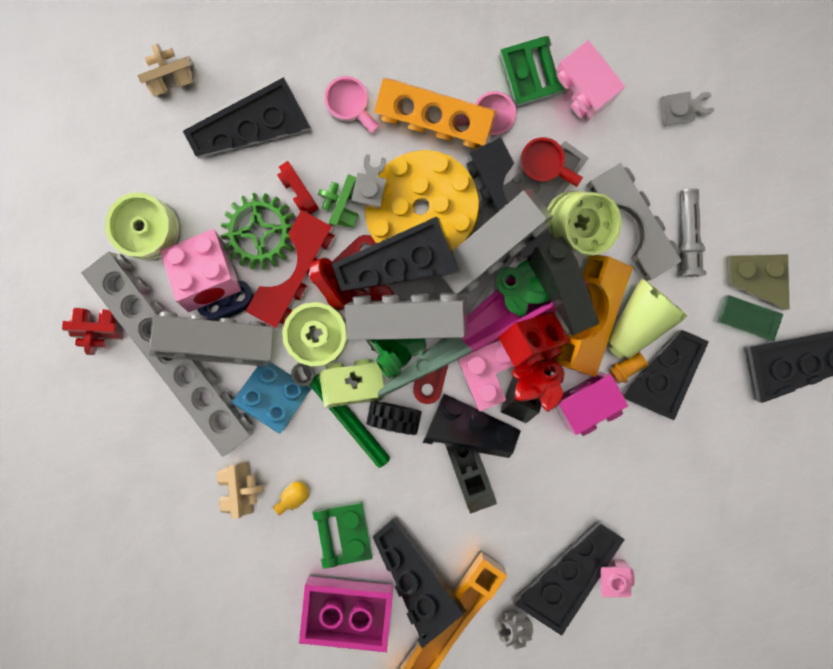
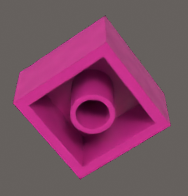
[555,372,628,436]

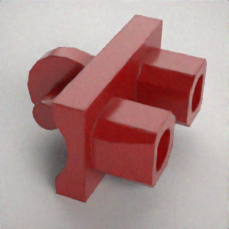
[62,308,123,356]

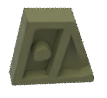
[727,254,790,310]

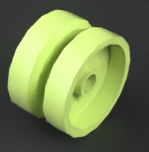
[105,193,180,260]
[282,302,349,367]

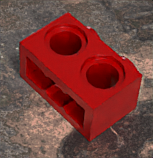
[498,312,571,368]

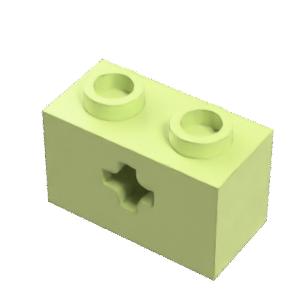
[319,359,386,408]

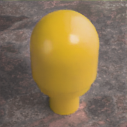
[272,481,310,516]

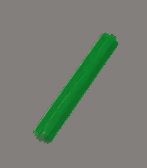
[309,374,390,468]

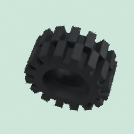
[366,401,422,435]

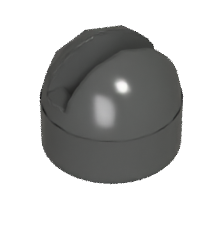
[291,363,314,386]

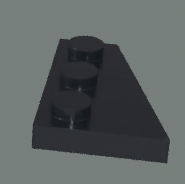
[622,330,709,420]
[422,394,521,458]

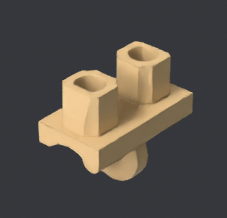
[137,44,193,97]
[217,462,264,519]

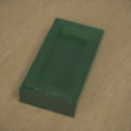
[717,295,784,341]

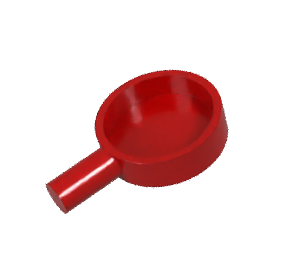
[520,137,583,187]

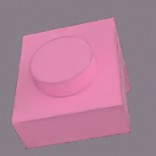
[601,560,635,597]

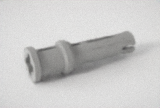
[679,189,706,277]

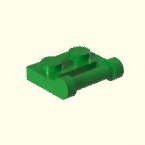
[500,36,566,107]
[312,501,373,569]

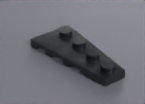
[183,77,312,158]
[332,216,461,292]
[373,518,467,648]
[513,522,625,636]

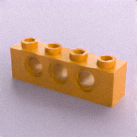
[374,78,498,149]

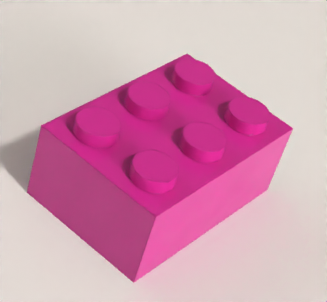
[299,576,394,652]

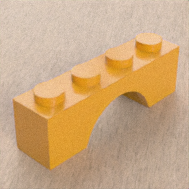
[553,255,633,377]

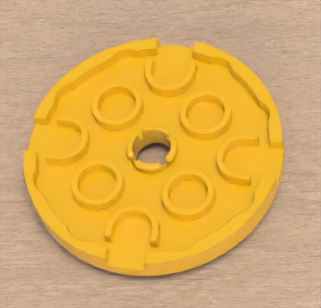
[365,150,480,251]

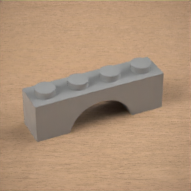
[586,162,682,281]

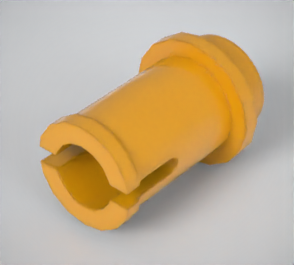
[609,352,648,384]

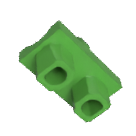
[318,174,359,229]

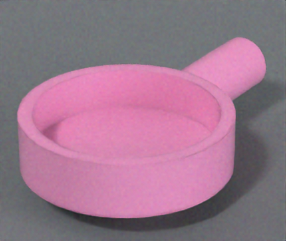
[324,76,380,134]
[456,91,517,135]

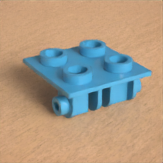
[231,362,311,434]

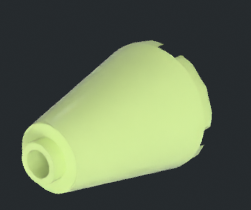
[608,278,688,359]

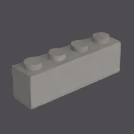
[442,189,553,294]
[345,293,468,340]
[149,312,273,367]

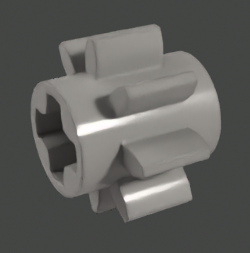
[498,611,533,650]

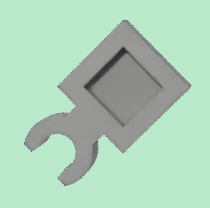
[659,91,714,127]
[352,154,386,209]

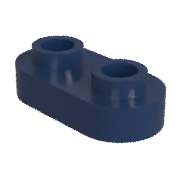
[198,281,255,321]

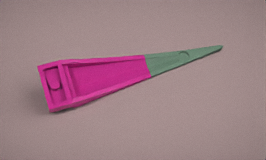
[378,257,588,398]

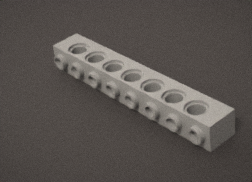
[81,251,254,457]

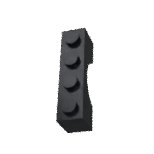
[466,137,553,261]

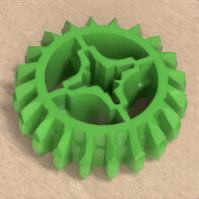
[220,193,296,271]

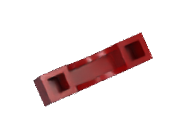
[245,210,336,329]

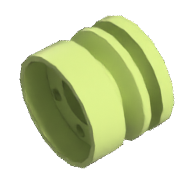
[547,191,622,256]

